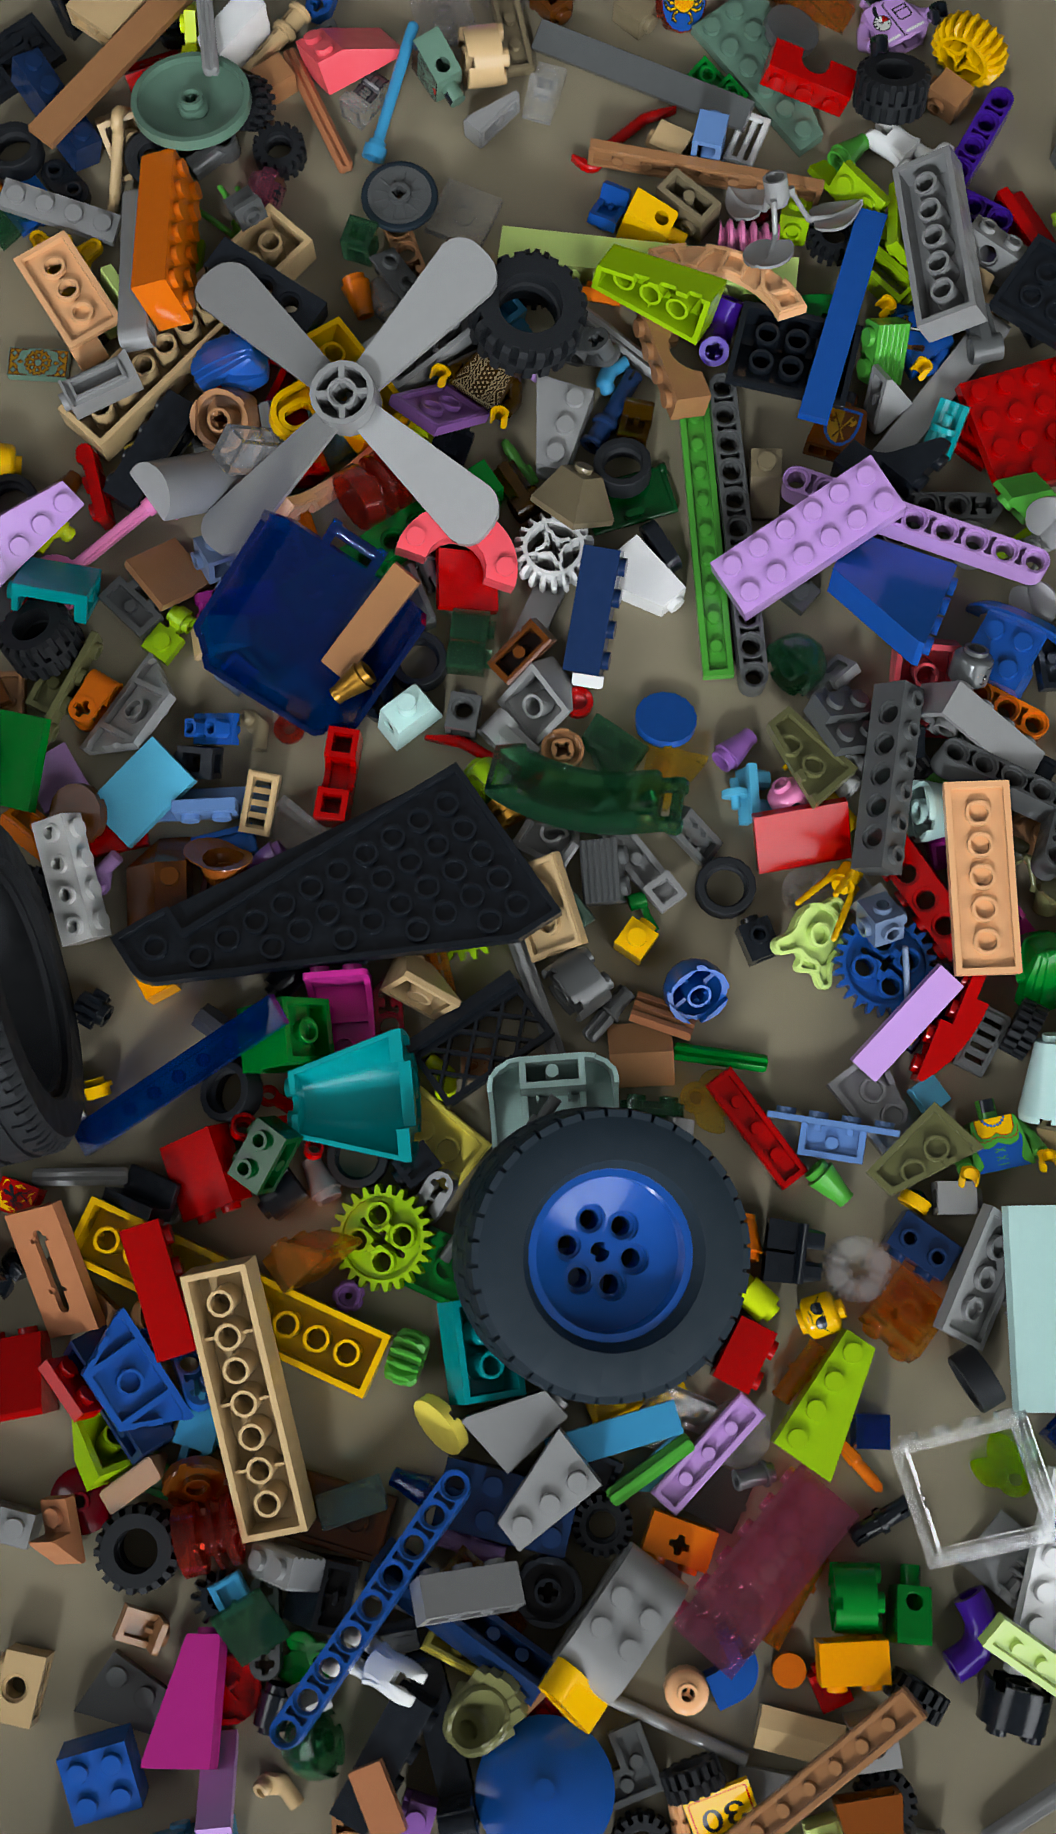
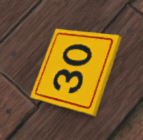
[682,1776,757,1834]

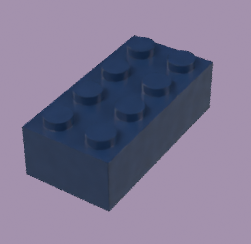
[432,1454,576,1559]

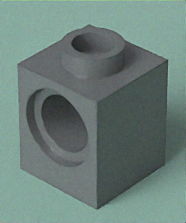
[444,689,483,740]

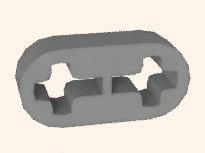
[416,1169,458,1227]

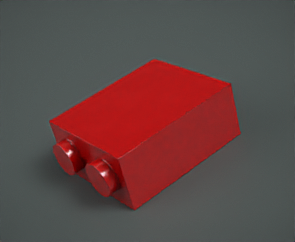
[159,1123,252,1225]

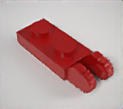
[75,442,116,531]

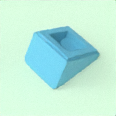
[906,1075,951,1114]

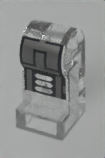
[339,71,390,131]

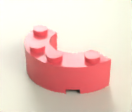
[394,512,518,594]

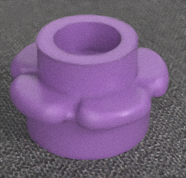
[332,1279,365,1312]

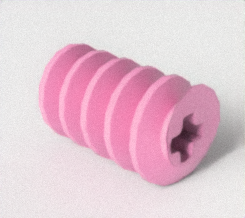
[717,218,780,251]

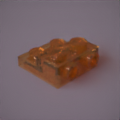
[858,1265,943,1364]

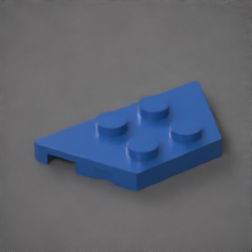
[81,1307,194,1432]

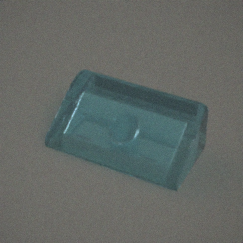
[315,1474,389,1531]

